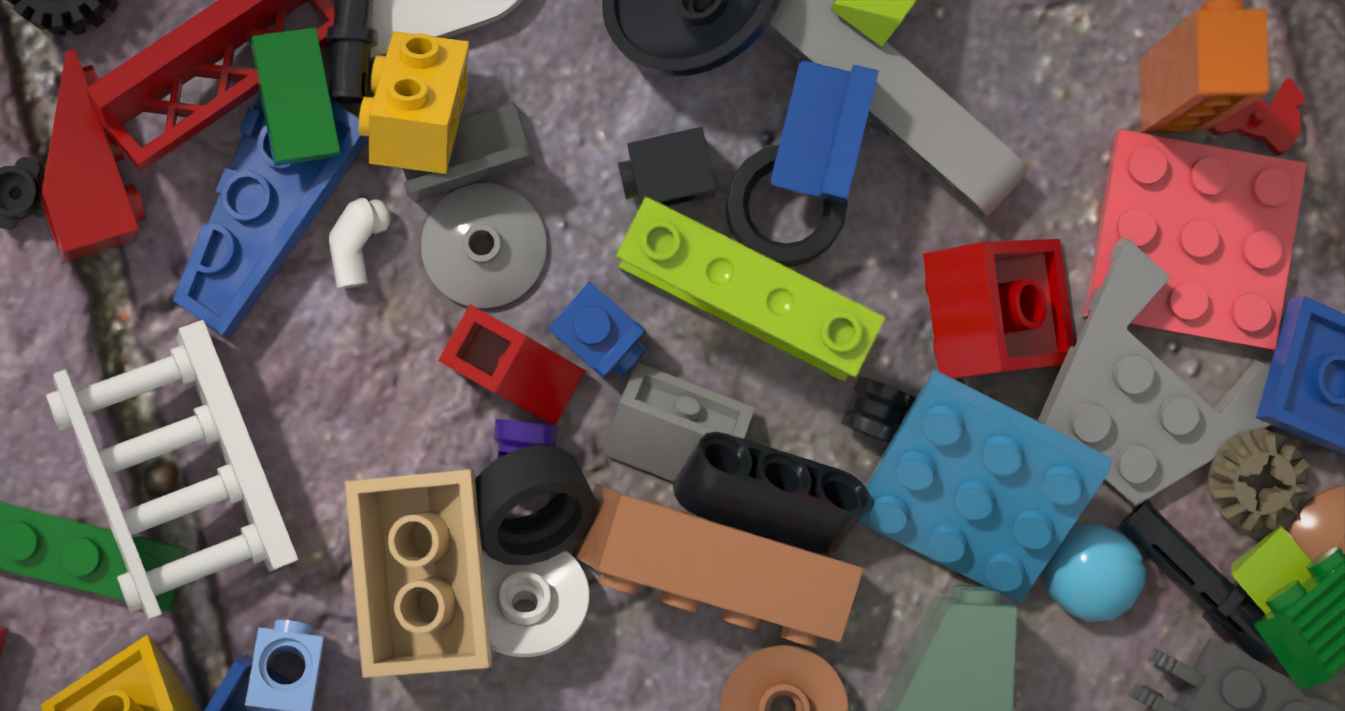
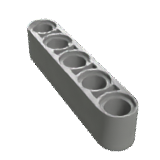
[764,0,1029,219]

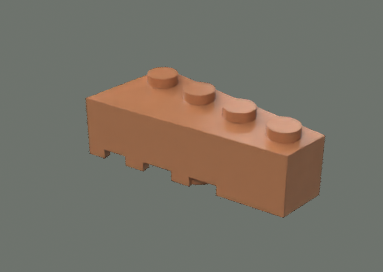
[573,483,864,648]

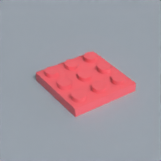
[1083,129,1307,351]

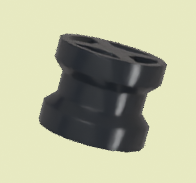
[840,376,916,444]

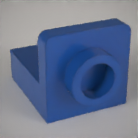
[547,281,647,379]

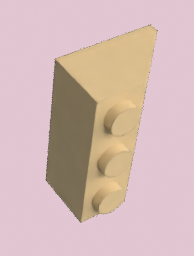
[345,469,492,678]

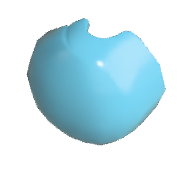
[1042,522,1146,622]

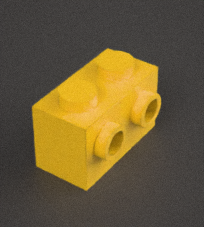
[358,31,469,174]

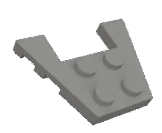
[1038,237,1270,506]

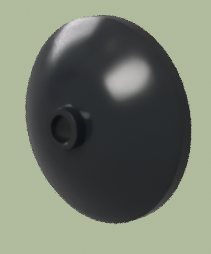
[602,0,780,77]

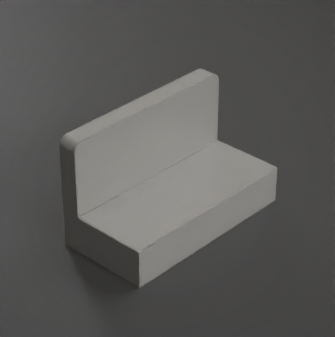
[603,362,755,482]

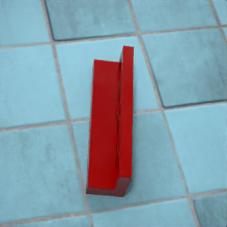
[85,0,334,172]

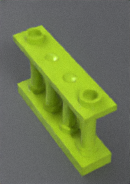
[615,197,886,382]

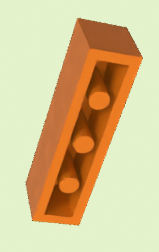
[1139,0,1269,133]

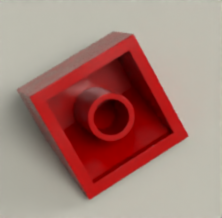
[923,239,1075,379]

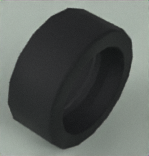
[725,145,848,267]
[475,445,597,565]

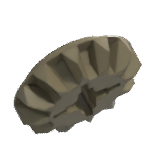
[1208,429,1310,531]

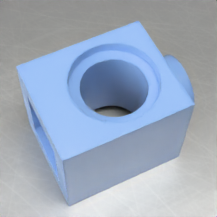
[245,620,324,711]

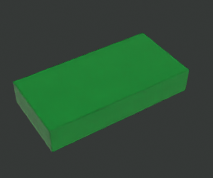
[250,27,340,166]

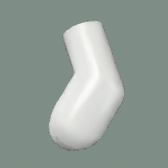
[329,198,390,289]

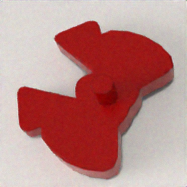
[1209,78,1305,156]

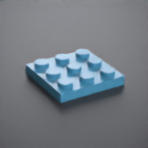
[858,369,1112,603]

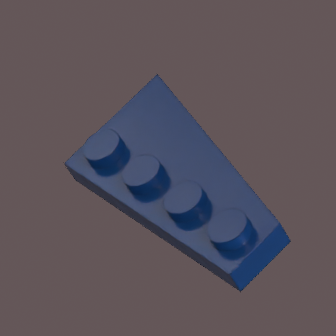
[173,93,369,339]

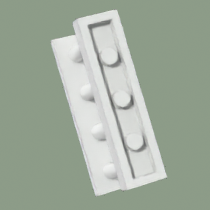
[45,320,298,621]

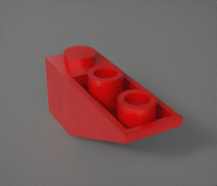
[41,49,146,264]

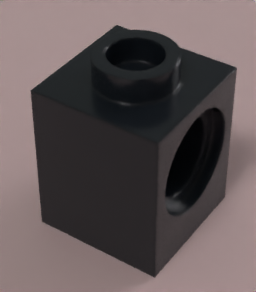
[618,127,716,207]

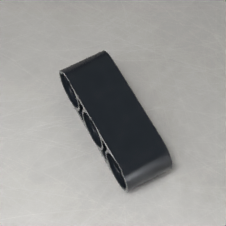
[672,432,870,554]

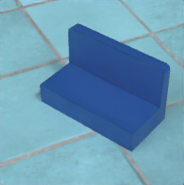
[771,61,879,204]

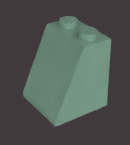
[877,585,1017,711]

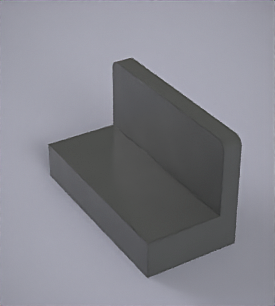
[403,102,535,203]

